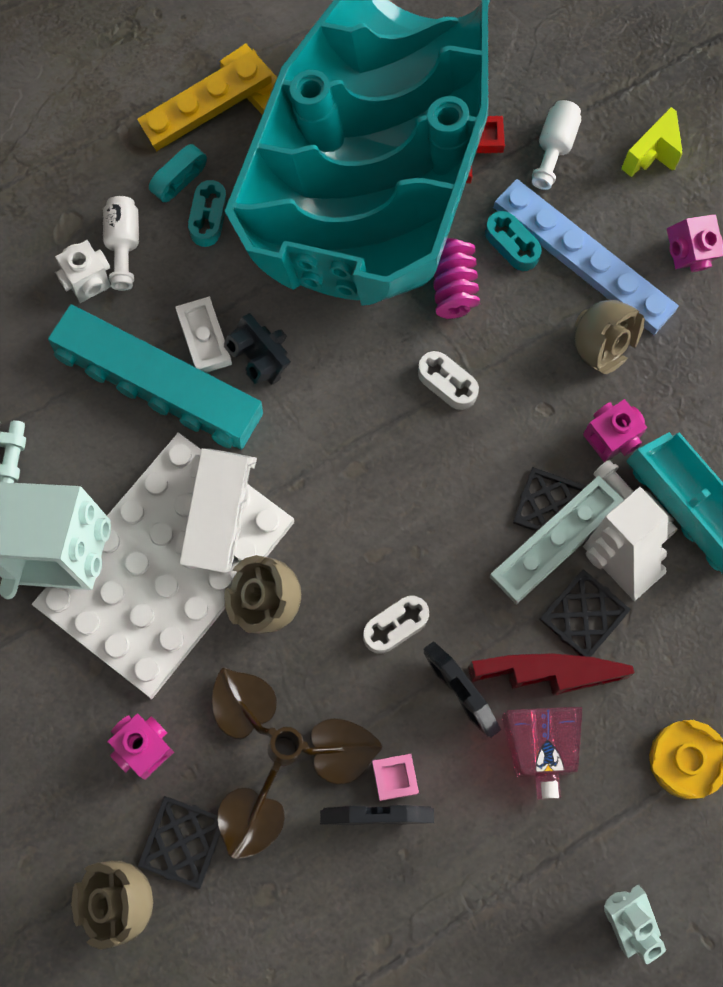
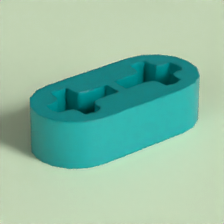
[149,144,207,202]
[188,180,227,247]
[485,211,542,271]

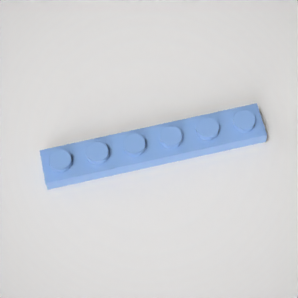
[493,179,679,335]

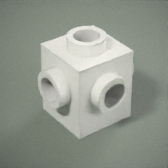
[55,240,111,303]

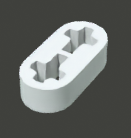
[418,351,479,410]
[363,596,429,654]

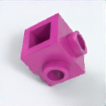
[666,214,723,272]
[583,399,647,463]
[107,713,174,780]

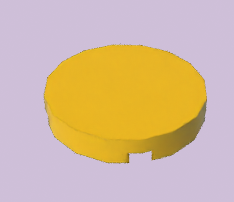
[649,720,723,799]

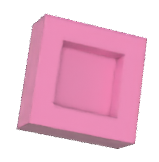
[372,754,419,802]

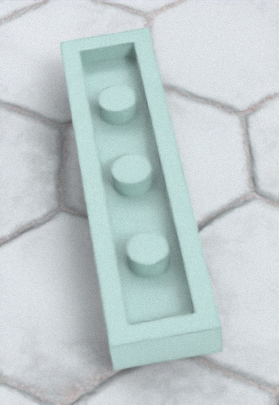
[490,475,624,605]

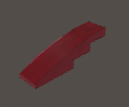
[468,653,635,696]

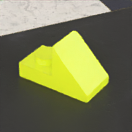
[621,107,682,177]

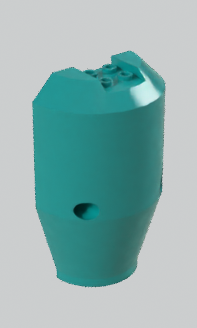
[225,0,490,306]

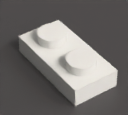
[175,296,232,373]

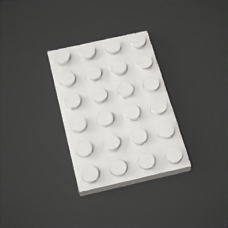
[32,433,294,699]

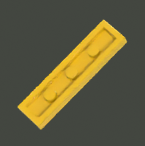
[137,49,273,152]

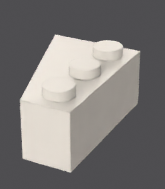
[176,448,257,573]
[583,487,668,601]

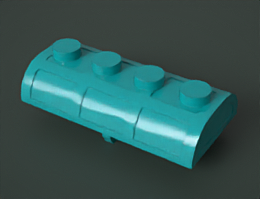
[626,432,723,575]

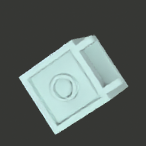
[0,482,111,599]

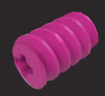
[433,238,480,319]

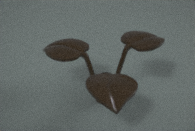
[212,668,382,859]

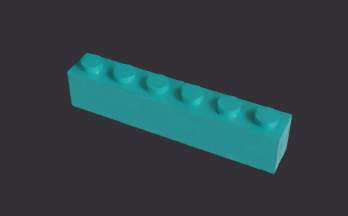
[48,304,263,450]

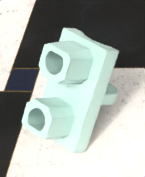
[604,885,666,964]

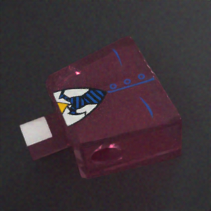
[502,707,582,800]

